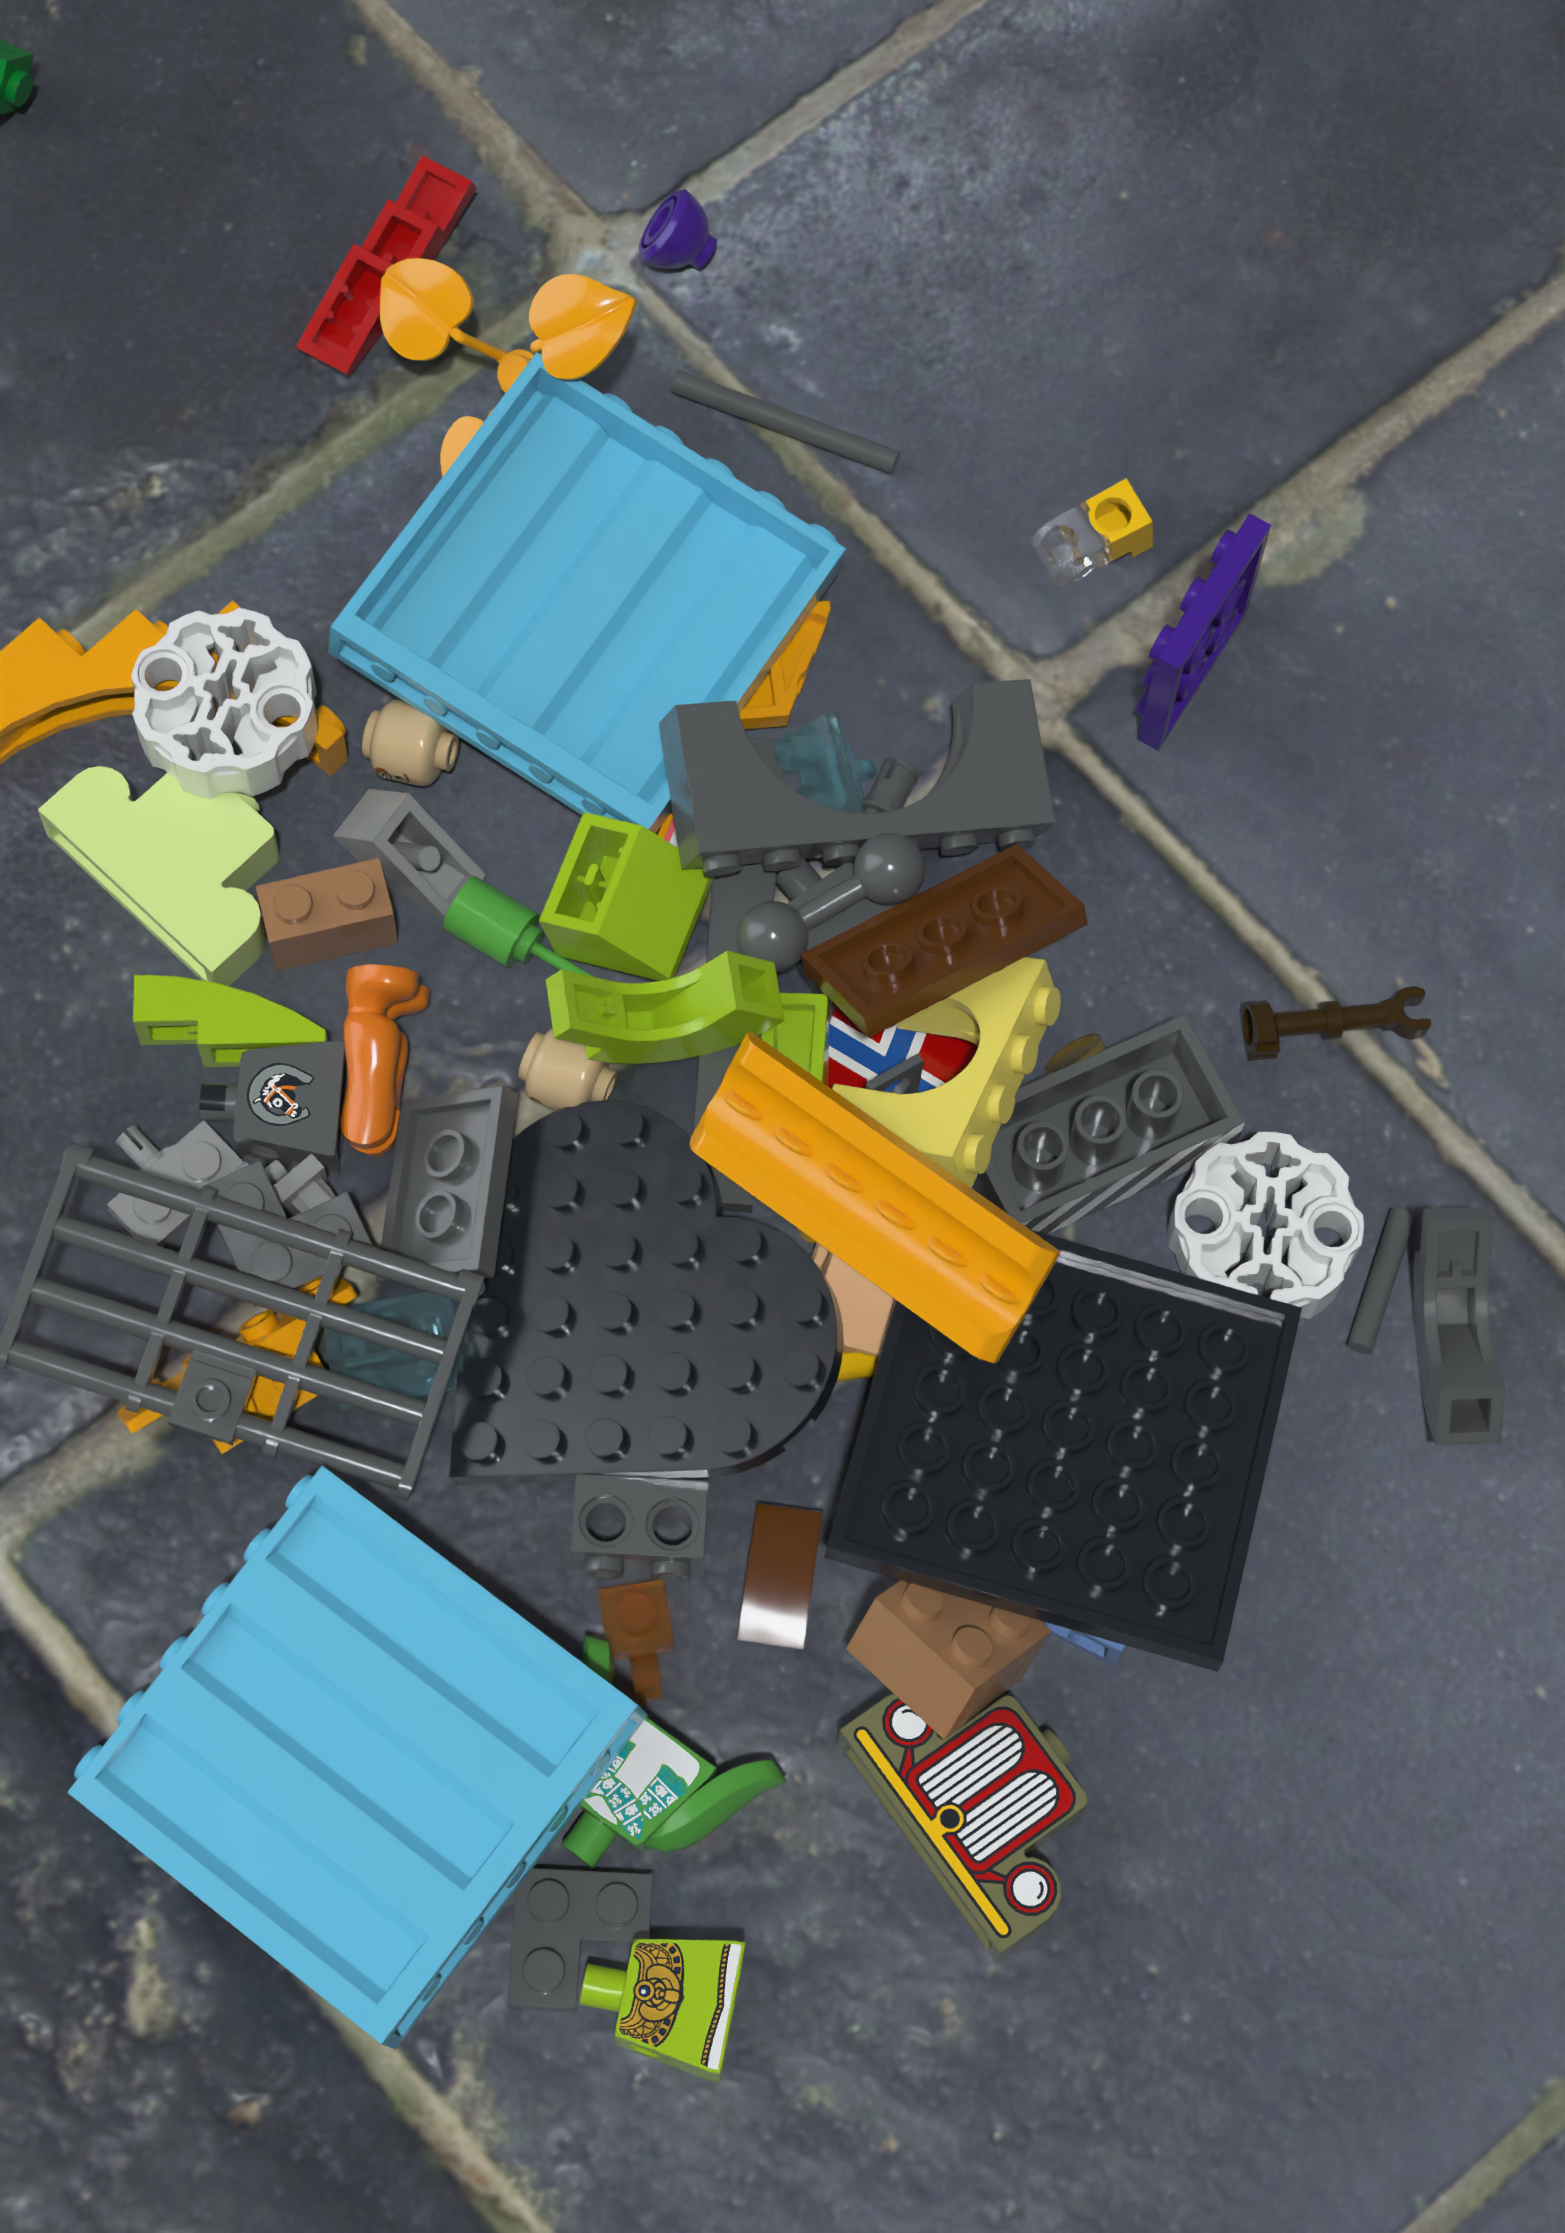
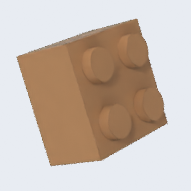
[846,1580,1052,1740]

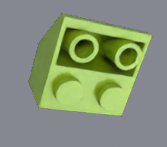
[539,812,715,981]

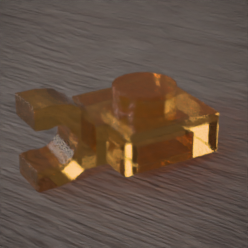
[598,1579,674,1704]

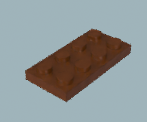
[801,844,1088,1038]

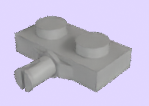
[107,1120,243,1247]

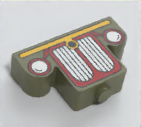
[837,1694,1088,1964]

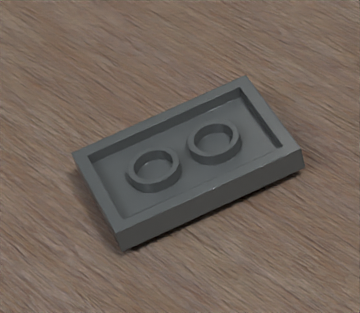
[376,1085,518,1290]

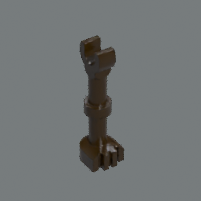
[1242,986,1432,1061]

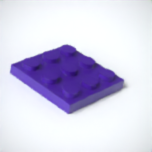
[1136,513,1271,751]

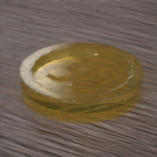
[1046,1033,1106,1074]

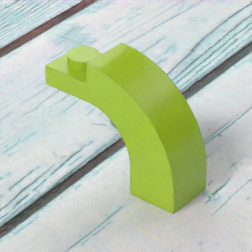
[546,951,784,1064]

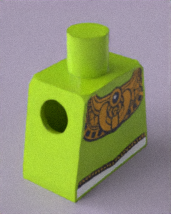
[580,1939,745,2083]

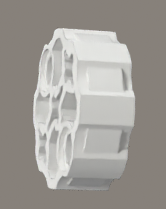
[131,608,318,799]
[1167,1132,1364,1319]

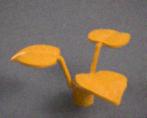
[380,258,637,476]

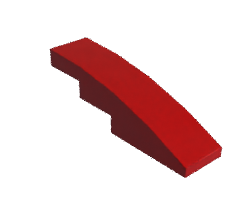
[296,155,477,377]

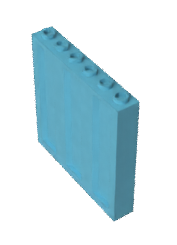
[328,352,846,834]
[67,1466,648,2050]

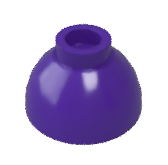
[639,189,717,269]

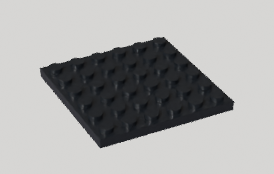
[824,1230,1302,1672]

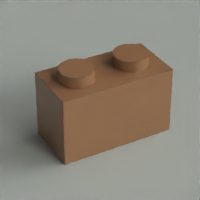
[256,858,399,972]

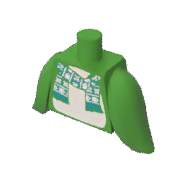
[561,1635,787,1869]

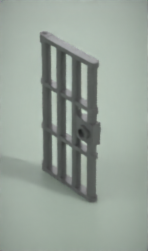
[0,1142,486,1501]

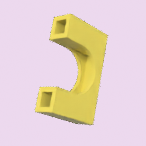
[832,957,1061,1188]

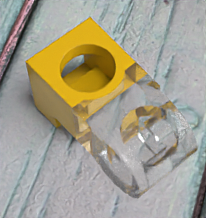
[1031,478,1153,586]

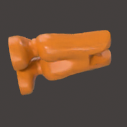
[340,964,430,1157]

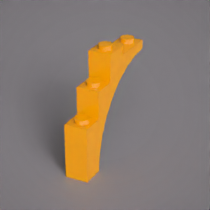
[0,600,348,776]

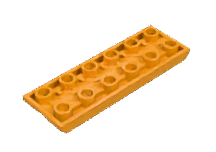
[689,1032,1061,1363]

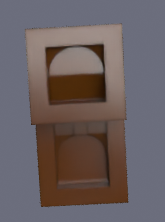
[737,1502,823,1649]

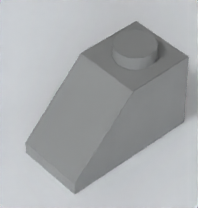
[333,789,486,921]

